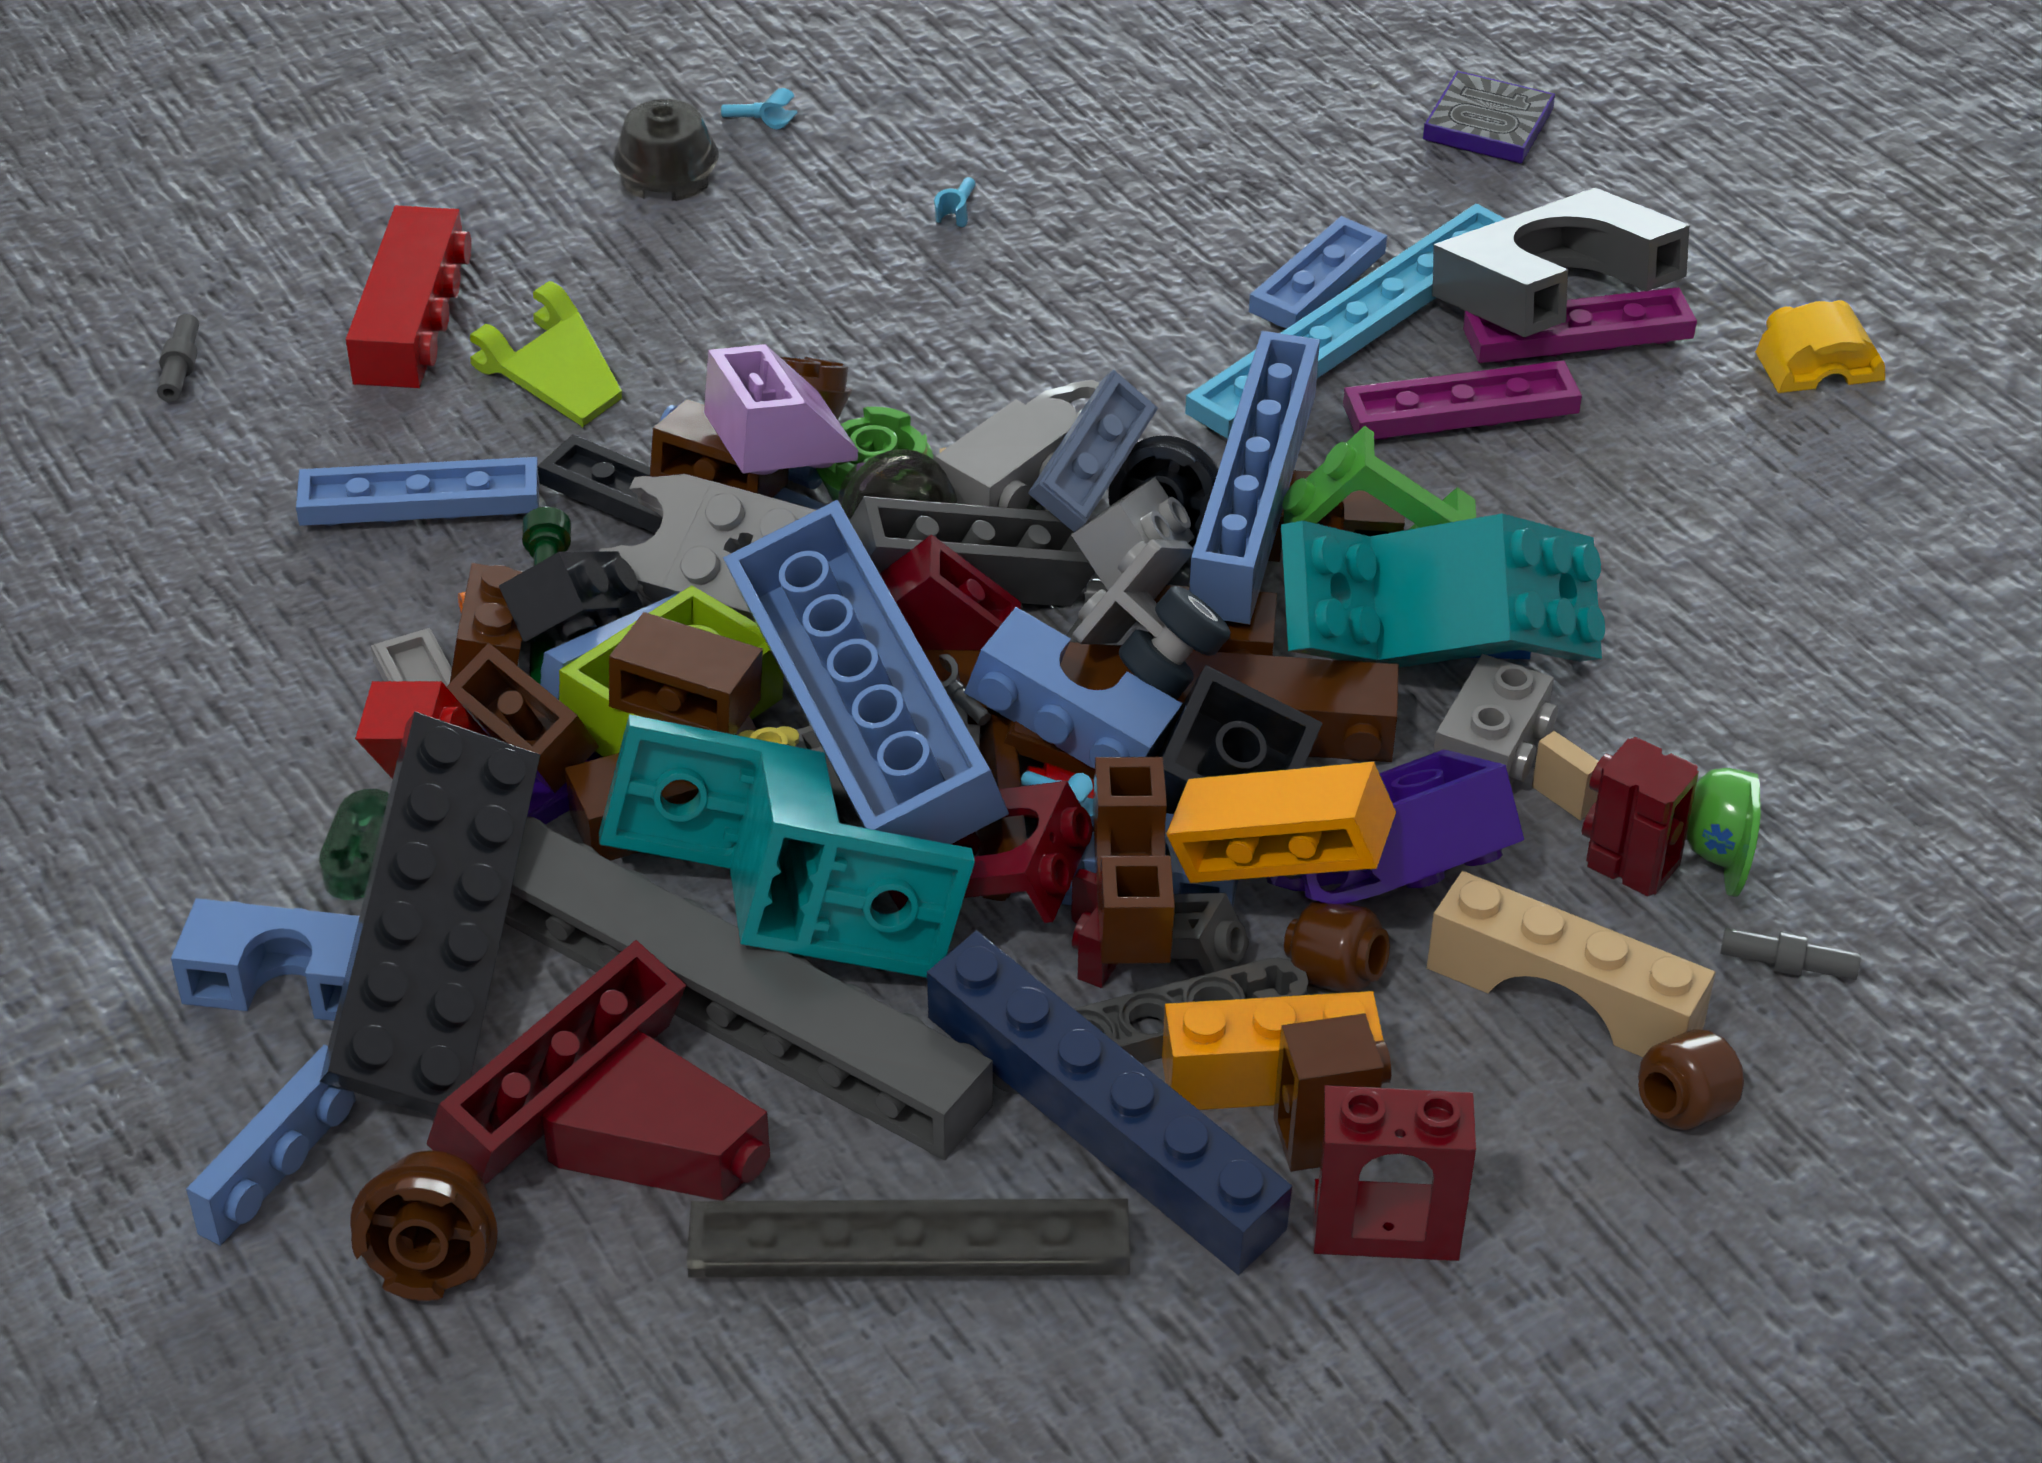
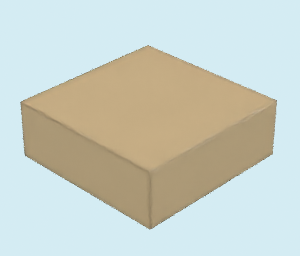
[1532,731,1599,821]

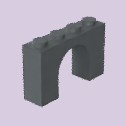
[1432,188,1690,337]

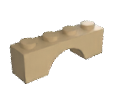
[1427,871,1716,1057]

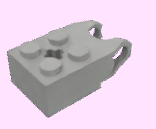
[935,379,1099,511]
[599,474,816,623]

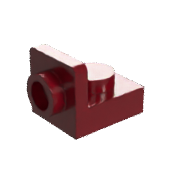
[1071,869,1117,988]

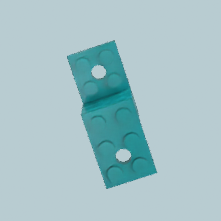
[1281,513,1605,668]
[599,714,975,978]

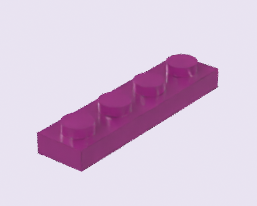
[1463,287,1697,363]
[1343,360,1582,440]

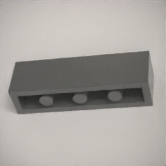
[850,496,1095,606]

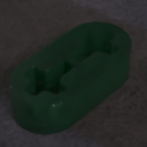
[319,789,389,900]

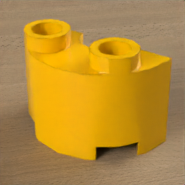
[1755,300,1885,393]

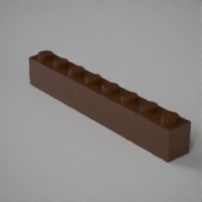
[923,642,1399,762]

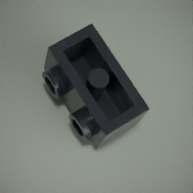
[499,551,643,643]

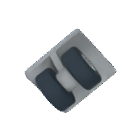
[1072,539,1230,699]

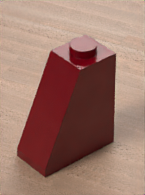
[542,1031,770,1201]

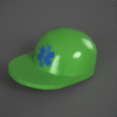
[1686,768,1761,897]

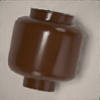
[1284,901,1390,993]
[1638,1029,1744,1130]

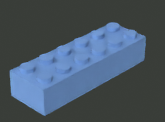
[723,500,1009,844]

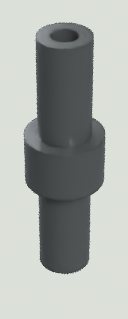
[157,314,199,402]
[1720,928,1861,980]

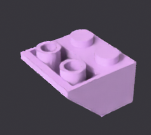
[704,344,858,475]

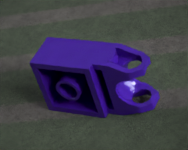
[1266,749,1524,904]

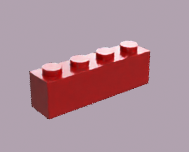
[346,205,471,388]

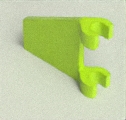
[470,281,622,427]

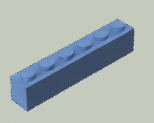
[1189,331,1320,624]

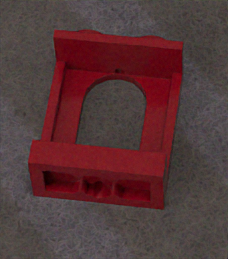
[888,781,1093,923]
[1313,1085,1476,1261]

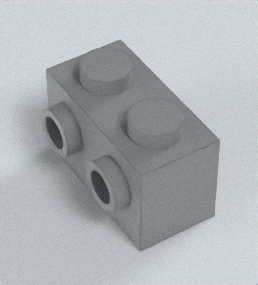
[1071,477,1195,590]
[1433,654,1558,786]

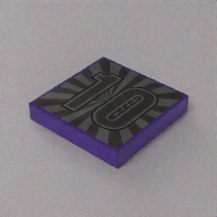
[1423,70,1555,163]

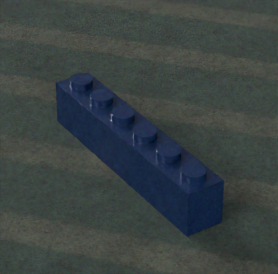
[927,930,1293,1276]

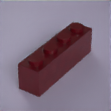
[426,940,686,1185]

